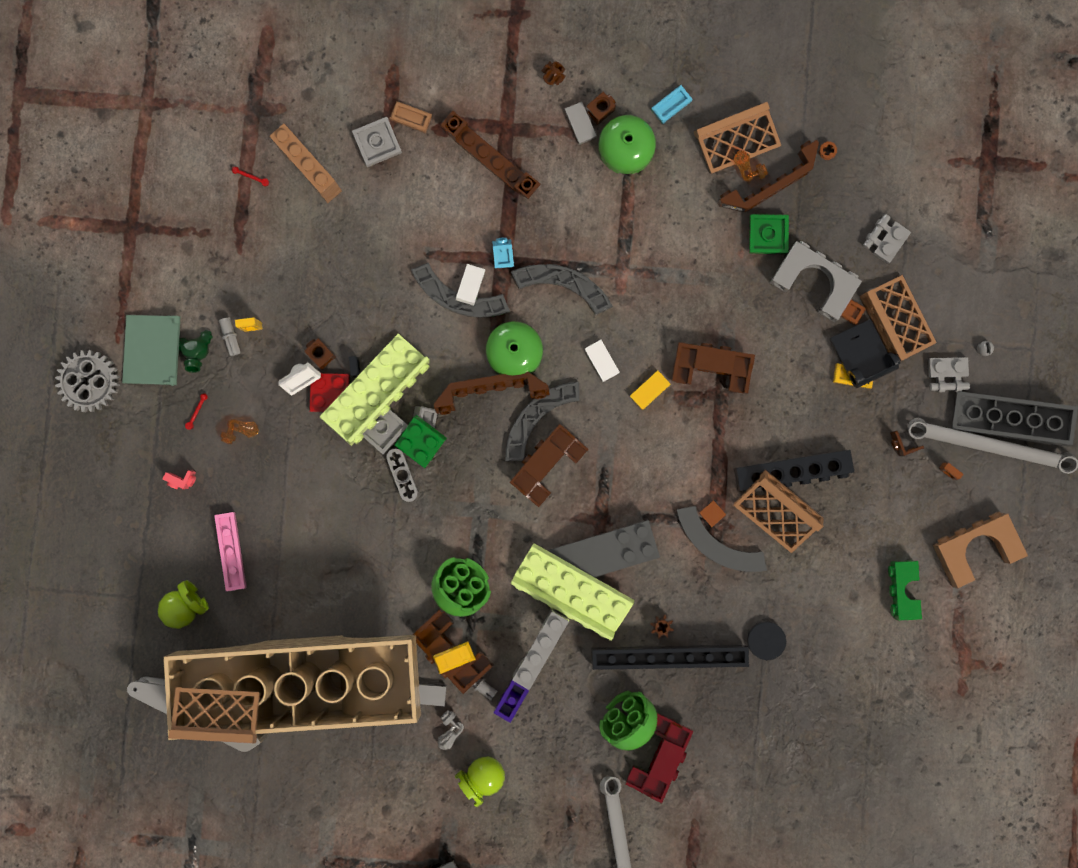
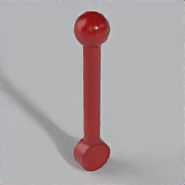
[232,166,269,187]
[185,393,208,430]

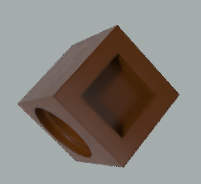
[586,92,616,125]
[304,338,336,370]

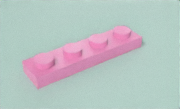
[214,512,247,591]

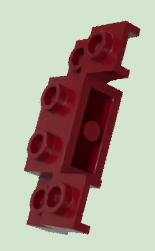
[625,713,694,803]

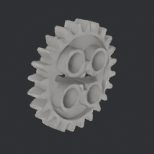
[55,350,120,412]

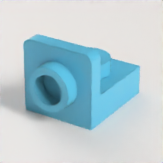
[492,237,514,268]

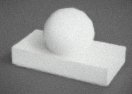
[279,362,321,396]

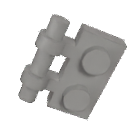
[863,214,911,264]
[928,357,970,392]

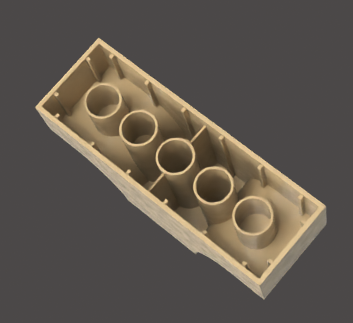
[164,635,421,740]

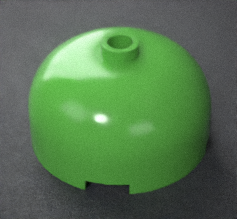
[599,115,656,174]
[486,321,543,375]
[431,557,491,617]
[599,691,657,751]

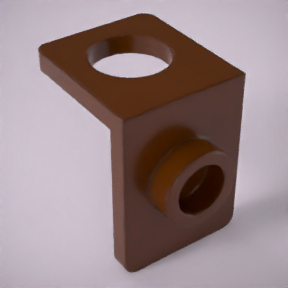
[890,431,924,456]

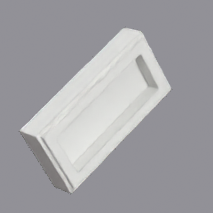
[456,264,485,306]
[584,340,620,382]

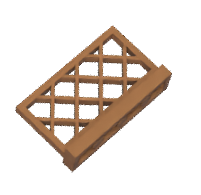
[694,102,781,174]
[860,275,937,361]
[734,470,824,553]
[168,687,260,743]

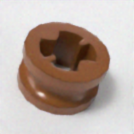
[819,141,837,160]

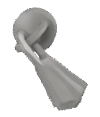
[438,710,464,750]

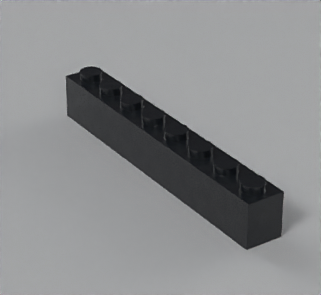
[592,645,749,670]

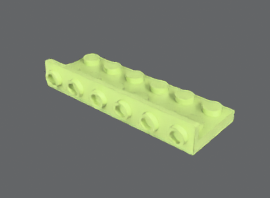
[320,334,430,446]
[511,543,635,640]

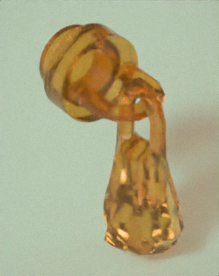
[733,150,768,181]
[220,419,259,445]

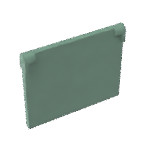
[122,315,181,386]

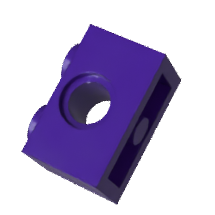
[494,680,529,723]

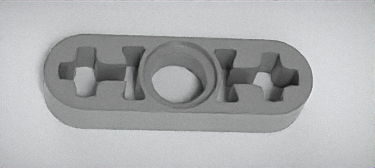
[387,449,418,502]

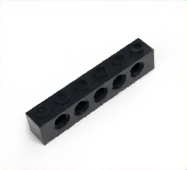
[734,450,855,494]

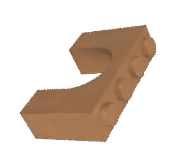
[270,124,342,203]
[933,512,1028,588]

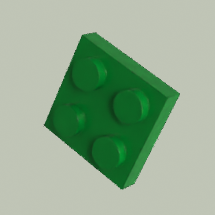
[749,214,789,254]
[394,415,447,469]

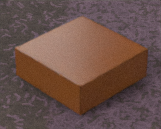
[840,300,866,325]
[939,463,964,480]
[699,500,726,527]

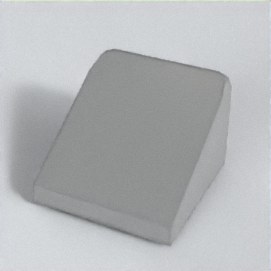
[413,406,437,428]

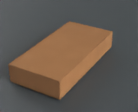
[390,101,432,133]

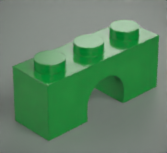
[888,560,922,621]

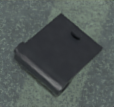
[829,319,900,388]

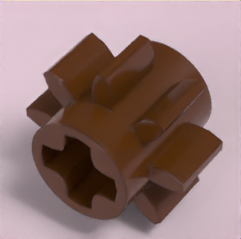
[541,61,566,85]
[650,615,674,639]

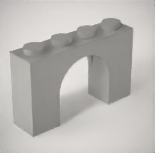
[769,241,862,322]
[512,609,569,690]

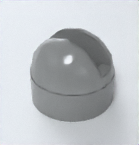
[977,341,994,356]

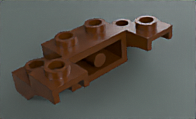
[509,424,588,507]

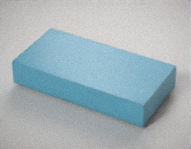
[651,85,693,124]

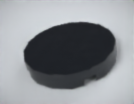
[747,621,787,660]

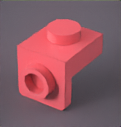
[163,470,196,489]

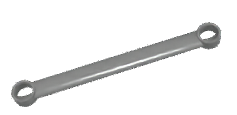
[907,418,1078,474]
[600,776,631,868]

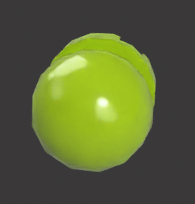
[158,580,209,629]
[455,756,505,807]

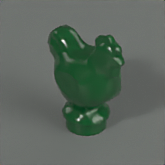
[179,330,213,373]

